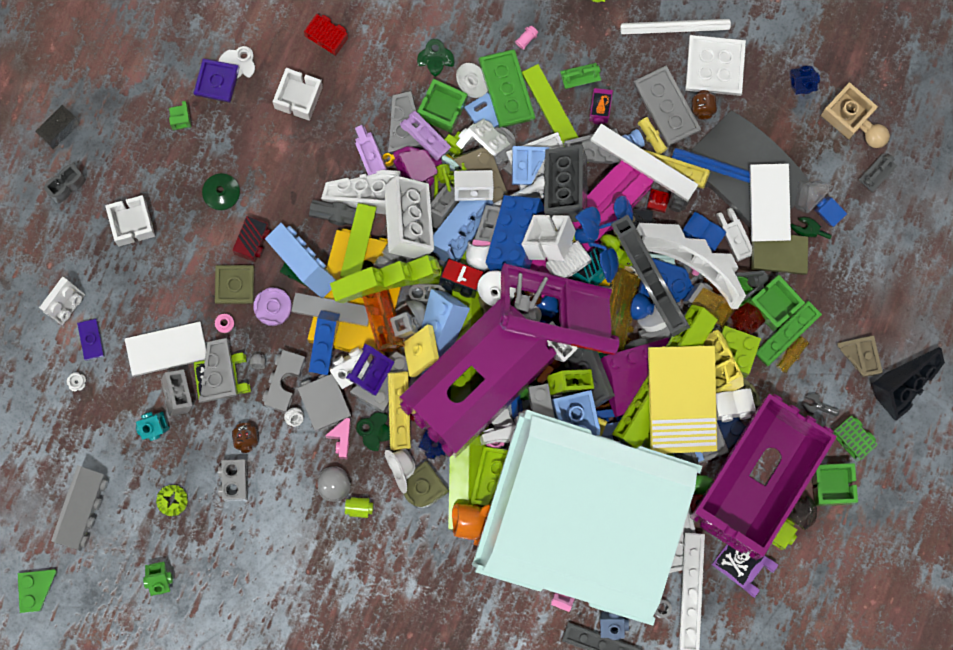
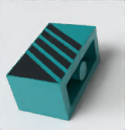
[572,247,606,286]

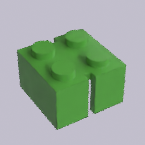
[417,79,468,133]
[748,275,805,332]
[812,463,858,506]

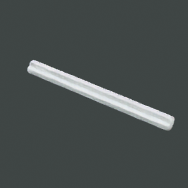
[620,19,731,34]

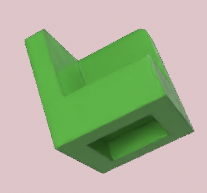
[169,101,191,130]

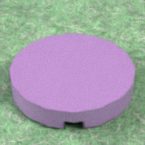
[254,288,292,326]

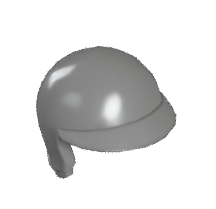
[395,300,426,331]
[318,466,351,502]

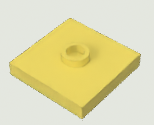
[403,325,439,378]

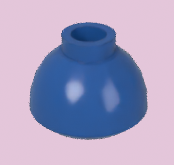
[630,293,654,320]
[536,296,559,319]

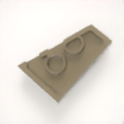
[453,146,508,203]

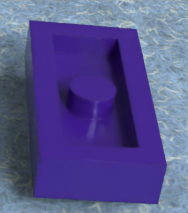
[77,319,105,361]

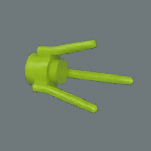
[434,164,454,199]

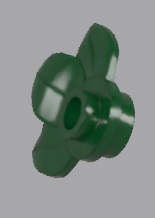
[417,39,454,77]
[356,413,390,452]

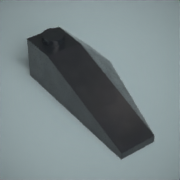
[872,347,945,421]

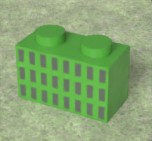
[833,416,878,462]

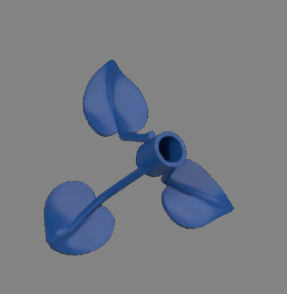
[575,196,633,283]

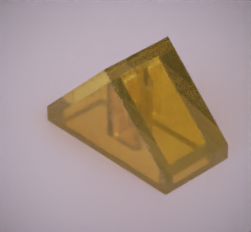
[692,288,733,327]

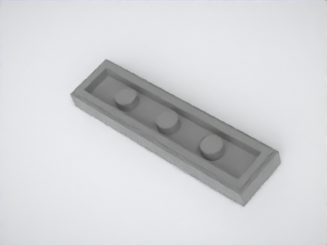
[292,293,371,327]

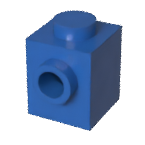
[814,197,847,227]

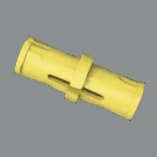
[638,117,668,154]

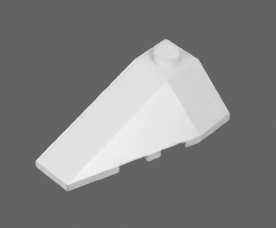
[321,170,402,214]

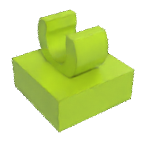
[445,131,464,156]

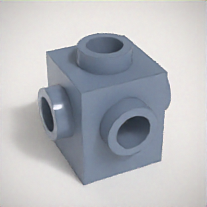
[600,611,629,640]

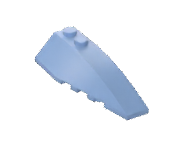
[551,390,600,436]

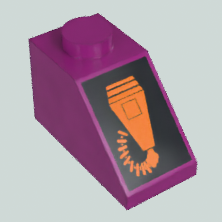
[589,88,613,125]

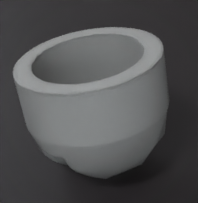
[250,354,266,369]

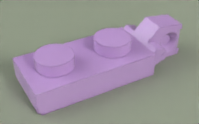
[355,125,387,175]

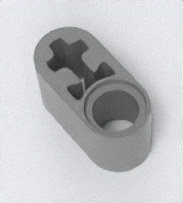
[409,284,445,305]

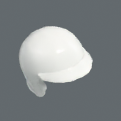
[466,241,490,272]

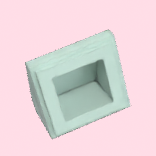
[442,152,460,171]

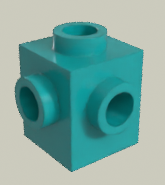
[136,411,169,441]

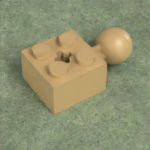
[821,82,890,148]

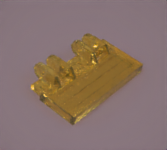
[610,268,640,351]

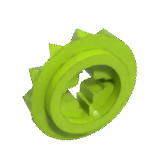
[156,485,188,516]

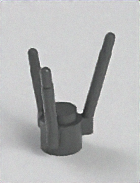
[736,270,768,302]

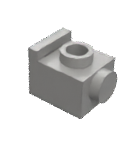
[390,312,418,338]

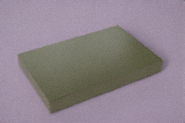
[751,235,808,275]

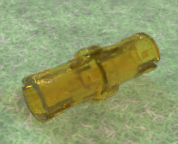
[776,336,809,373]

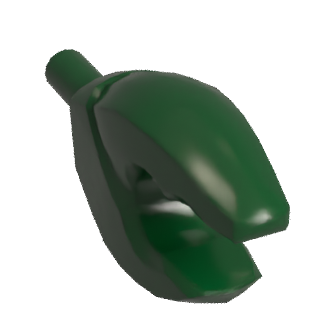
[790,217,832,239]

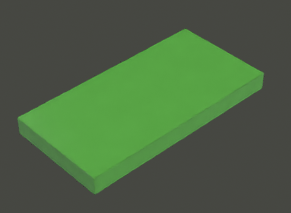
[478,49,535,128]

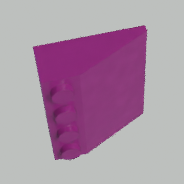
[601,338,669,417]

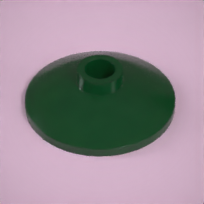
[202,173,240,210]

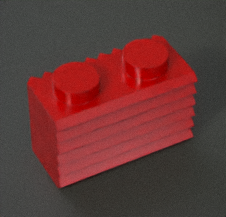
[304,14,348,56]

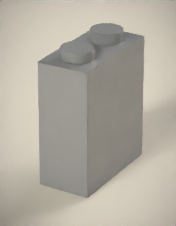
[298,374,352,433]

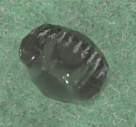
[787,495,817,530]

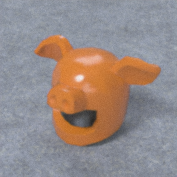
[452,503,491,546]

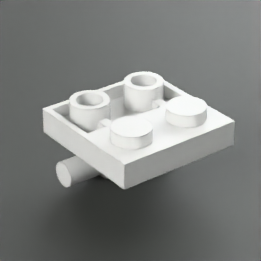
[39,277,85,326]

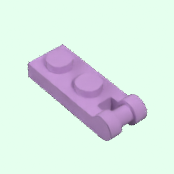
[400,111,451,161]

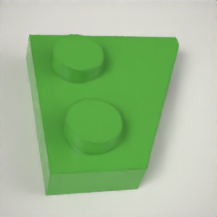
[17,569,57,613]

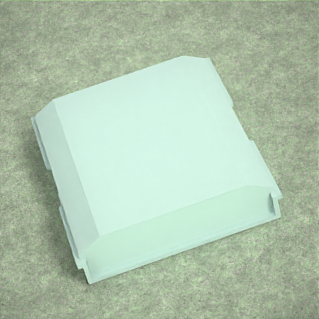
[472,410,702,625]

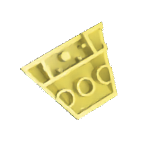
[703,330,744,394]

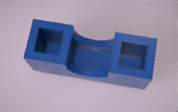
[309,310,340,375]

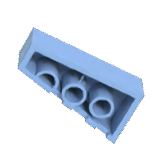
[433,200,493,262]
[265,223,337,298]
[421,289,470,374]

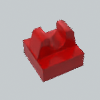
[646,189,670,213]

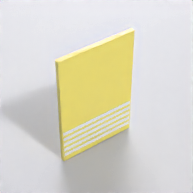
[648,345,717,454]

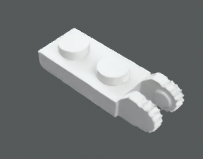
[716,208,752,262]

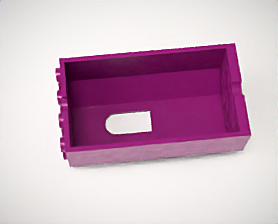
[399,298,557,458]
[690,394,837,560]

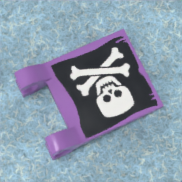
[712,545,778,598]

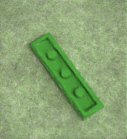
[756,301,822,367]

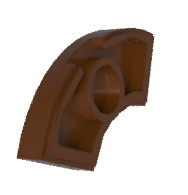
[537,360,565,385]

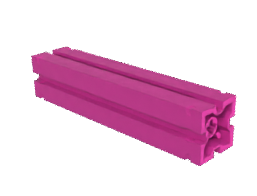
[510,160,654,306]

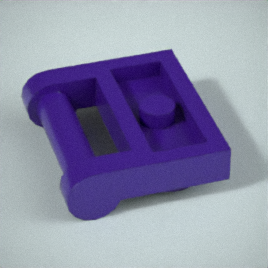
[346,344,395,396]

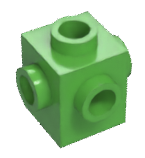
[143,561,173,596]

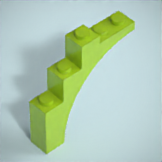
[330,255,444,303]

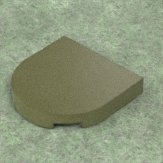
[403,461,449,508]

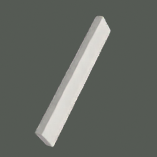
[591,124,698,202]
[679,533,705,650]

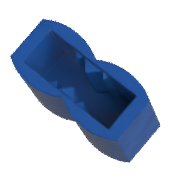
[682,212,727,253]

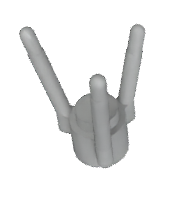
[514,273,548,314]

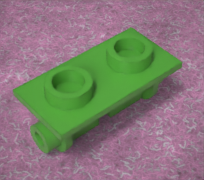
[560,63,601,89]

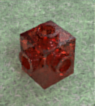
[730,302,765,335]

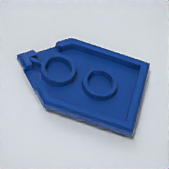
[638,258,694,303]

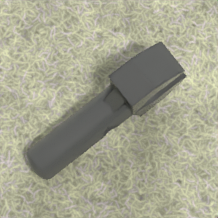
[802,394,839,416]

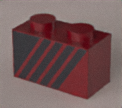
[232,216,271,262]

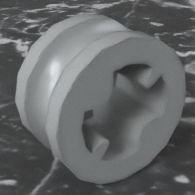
[654,600,672,618]

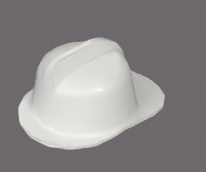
[385,449,415,493]

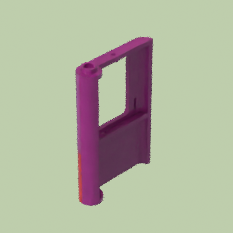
[499,263,619,355]

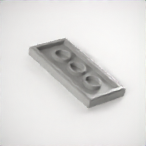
[633,65,701,147]

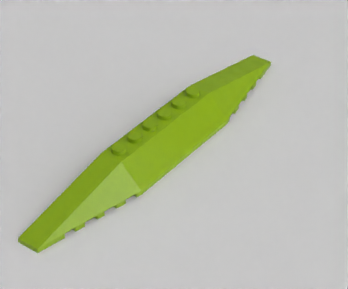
[448,237,489,530]

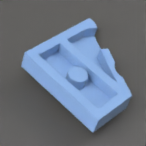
[512,146,549,185]

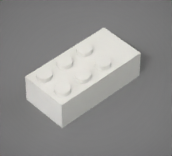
[384,175,434,259]

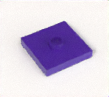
[193,59,240,102]

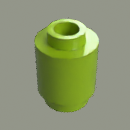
[345,497,373,518]

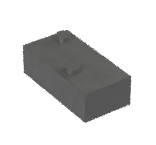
[544,145,587,224]

